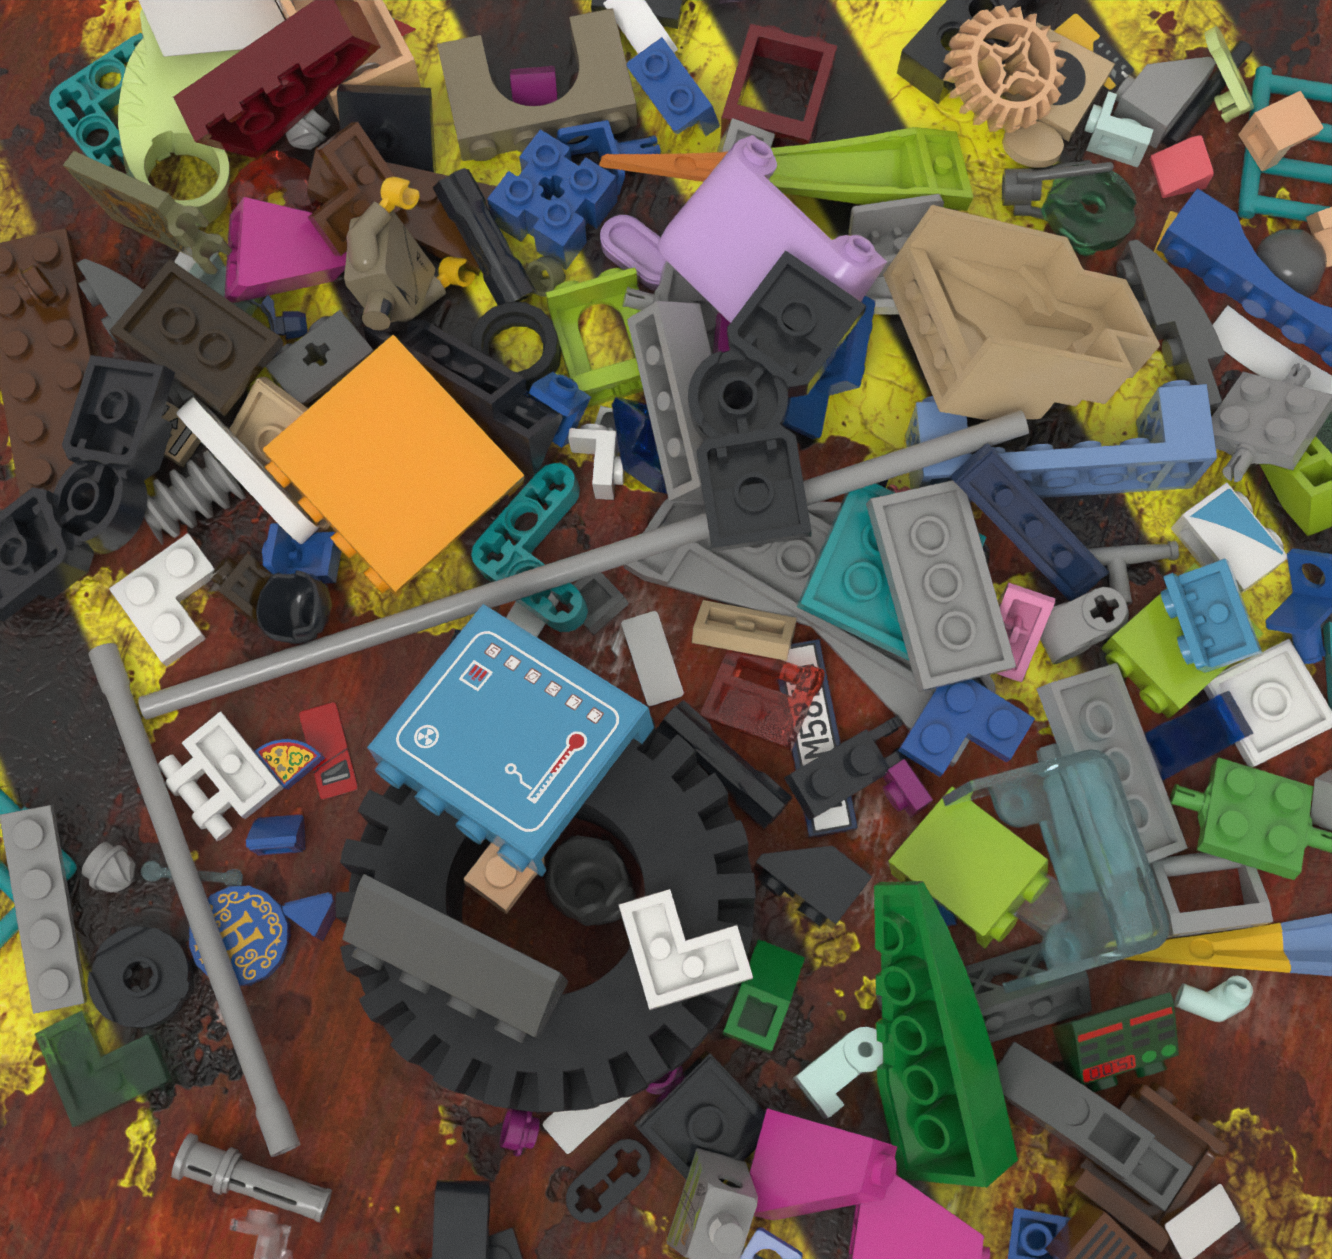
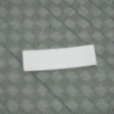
[1213,305,1332,394]

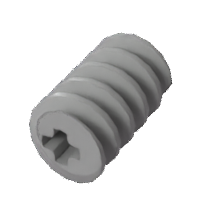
[144,450,246,545]

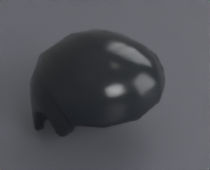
[256,570,332,644]

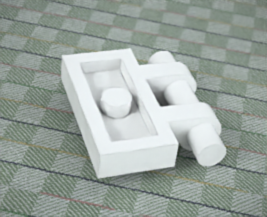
[158,712,283,841]

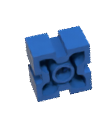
[487,129,617,270]

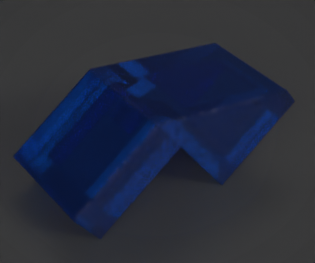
[612,397,667,494]
[1144,691,1254,781]

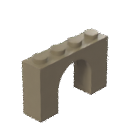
[437,8,637,161]

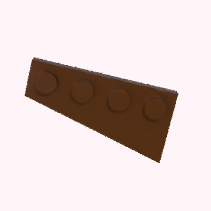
[307,147,496,276]

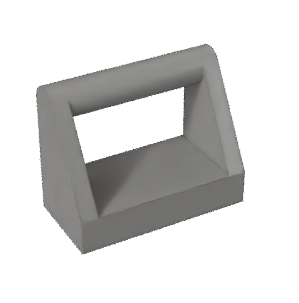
[1148,852,1273,939]

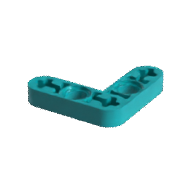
[49,33,143,170]
[471,463,588,632]

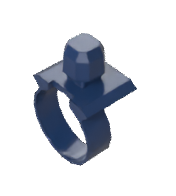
[242,295,308,356]

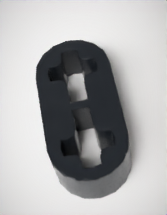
[566,1139,651,1223]

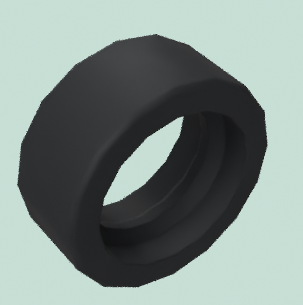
[470,302,561,396]

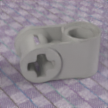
[1040,587,1129,665]

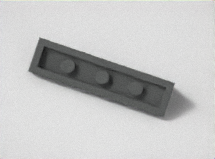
[876,936,1092,1043]

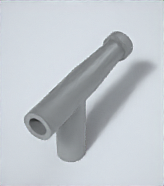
[1088,541,1179,607]

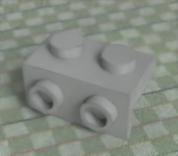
[848,194,944,278]

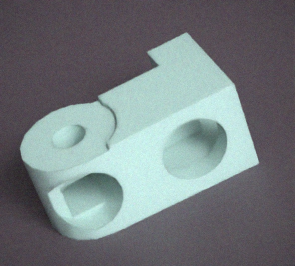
[793,1027,883,1119]

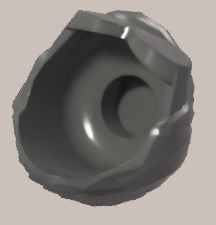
[545,835,636,926]

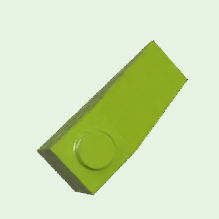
[1260,436,1332,536]

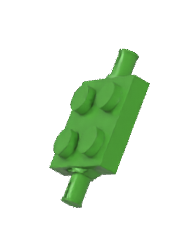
[1170,757,1332,880]

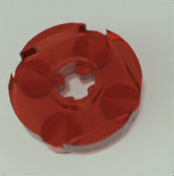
[228,150,321,213]

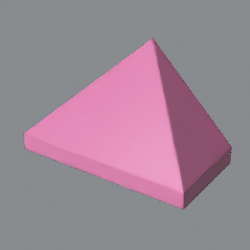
[996,583,1056,682]

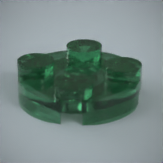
[1041,164,1137,256]

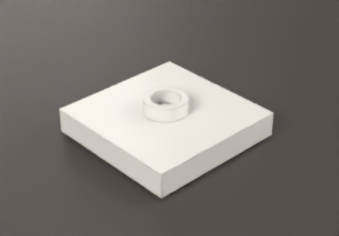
[1203,639,1332,768]

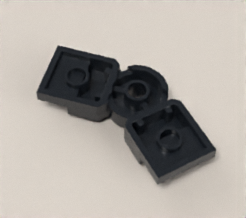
[688,250,866,552]
[0,355,176,621]

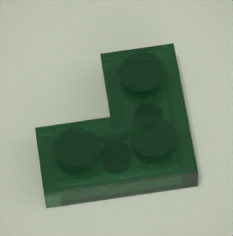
[35,1011,172,1128]

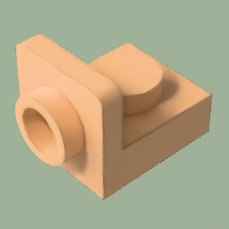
[463,843,544,914]

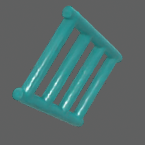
[1238,66,1332,222]

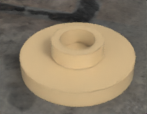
[1002,120,1064,168]

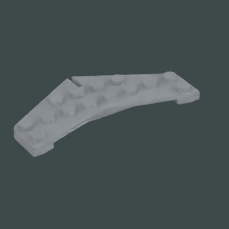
[624,498,995,767]

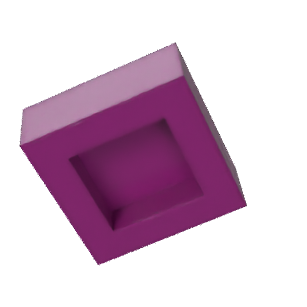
[883,759,933,818]

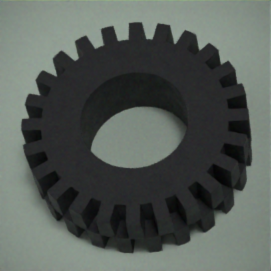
[335,717,755,1112]

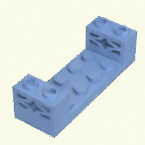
[905,380,1217,502]

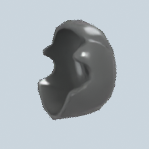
[1256,229,1327,298]

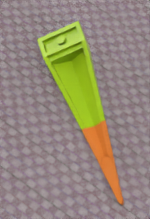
[599,127,974,211]

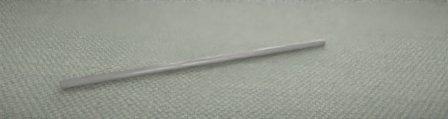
[138,410,1029,720]

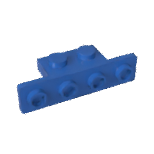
[783,296,876,439]

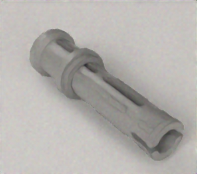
[171,1133,332,1223]

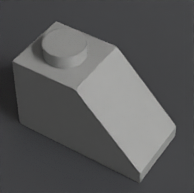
[1113,57,1217,149]

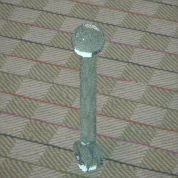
[141,861,244,887]

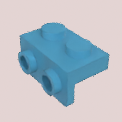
[1161,558,1262,673]

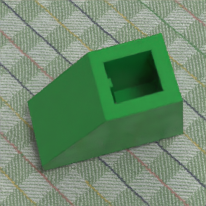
[722,939,805,1053]

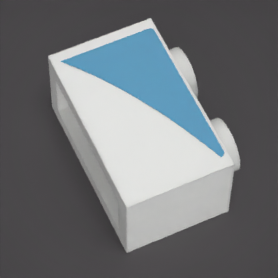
[1171,483,1287,594]

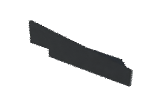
[363,320,562,476]

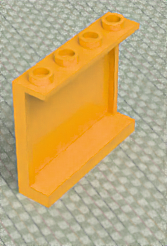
[262,335,525,598]

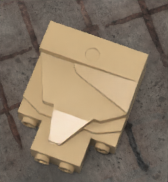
[883,205,1160,420]

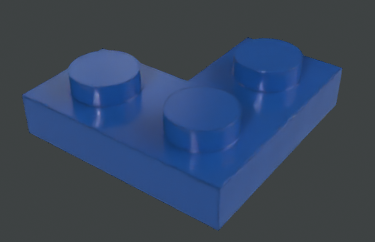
[898,679,1035,777]

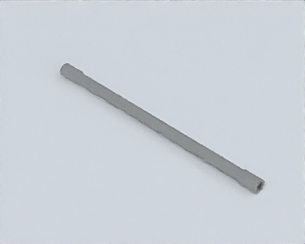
[88,643,301,1157]

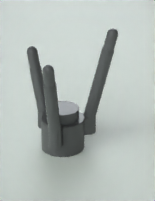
[1002,160,1114,228]

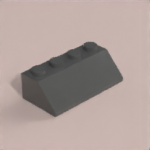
[342,874,568,1043]

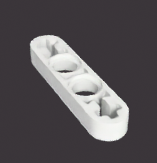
[176,396,319,544]

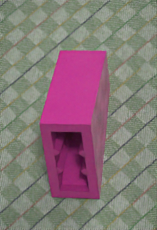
[224,197,347,303]
[750,1109,897,1221]
[847,1174,990,1259]

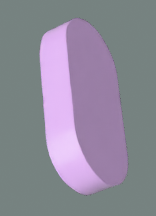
[600,215,666,290]

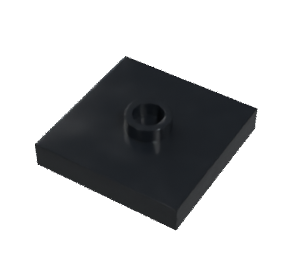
[337,84,436,173]
[633,1050,766,1183]

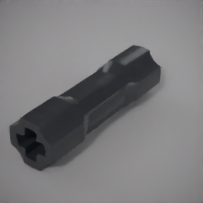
[432,168,537,305]
[656,700,793,830]

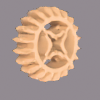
[943,5,1066,133]

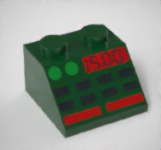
[1052,992,1179,1092]

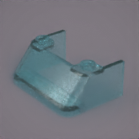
[942,749,1169,993]

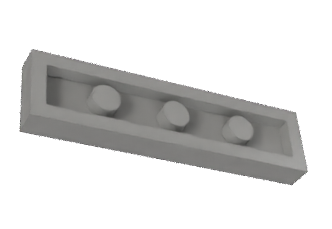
[0,805,88,1014]

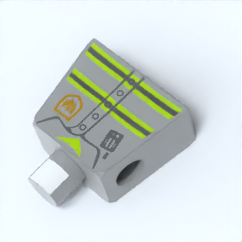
[666,1148,758,1259]

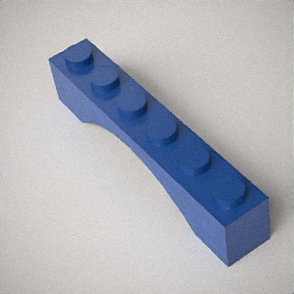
[1157,188,1332,367]

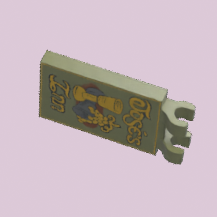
[63,151,232,274]

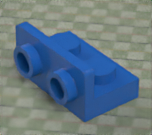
[627,37,720,137]

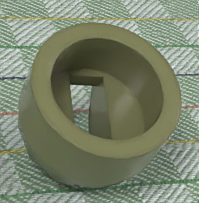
[525,256,566,297]

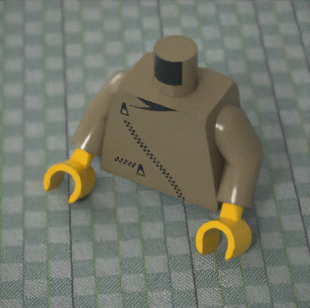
[344,177,475,330]

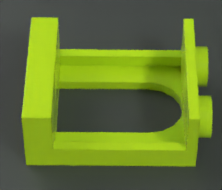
[546,267,644,408]

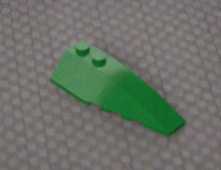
[874,881,1018,1188]

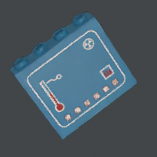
[367,604,654,876]

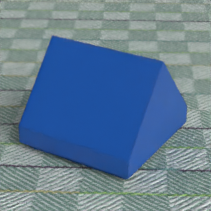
[282,892,336,941]

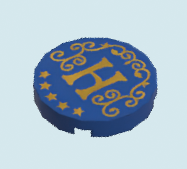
[189,886,291,986]

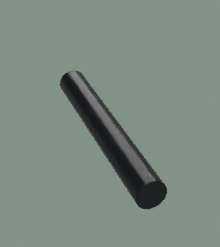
[1163,40,1252,147]

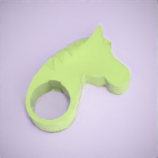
[118,9,242,228]

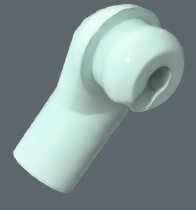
[1174,975,1253,1022]

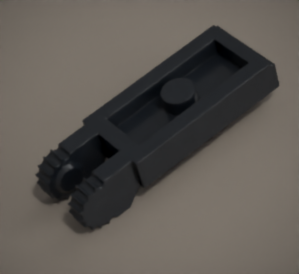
[784,715,908,820]

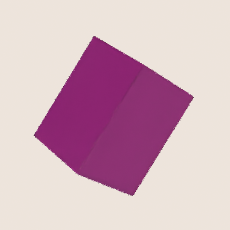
[510,66,558,106]

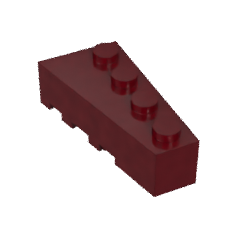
[173,0,381,159]

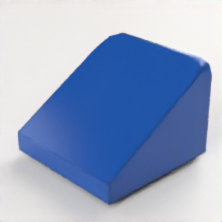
[246,815,305,856]

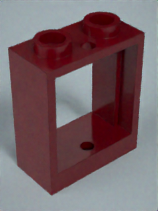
[720,23,837,148]

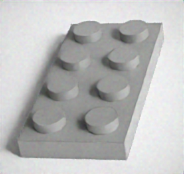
[866,480,1016,692]
[1037,663,1188,878]

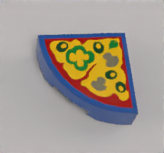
[254,739,325,790]

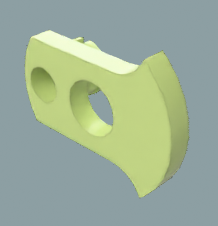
[1204,26,1254,123]

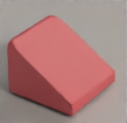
[1149,135,1214,198]

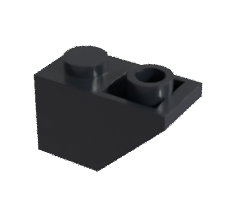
[754,846,872,929]

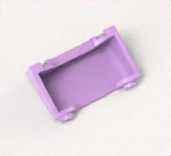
[658,135,887,323]

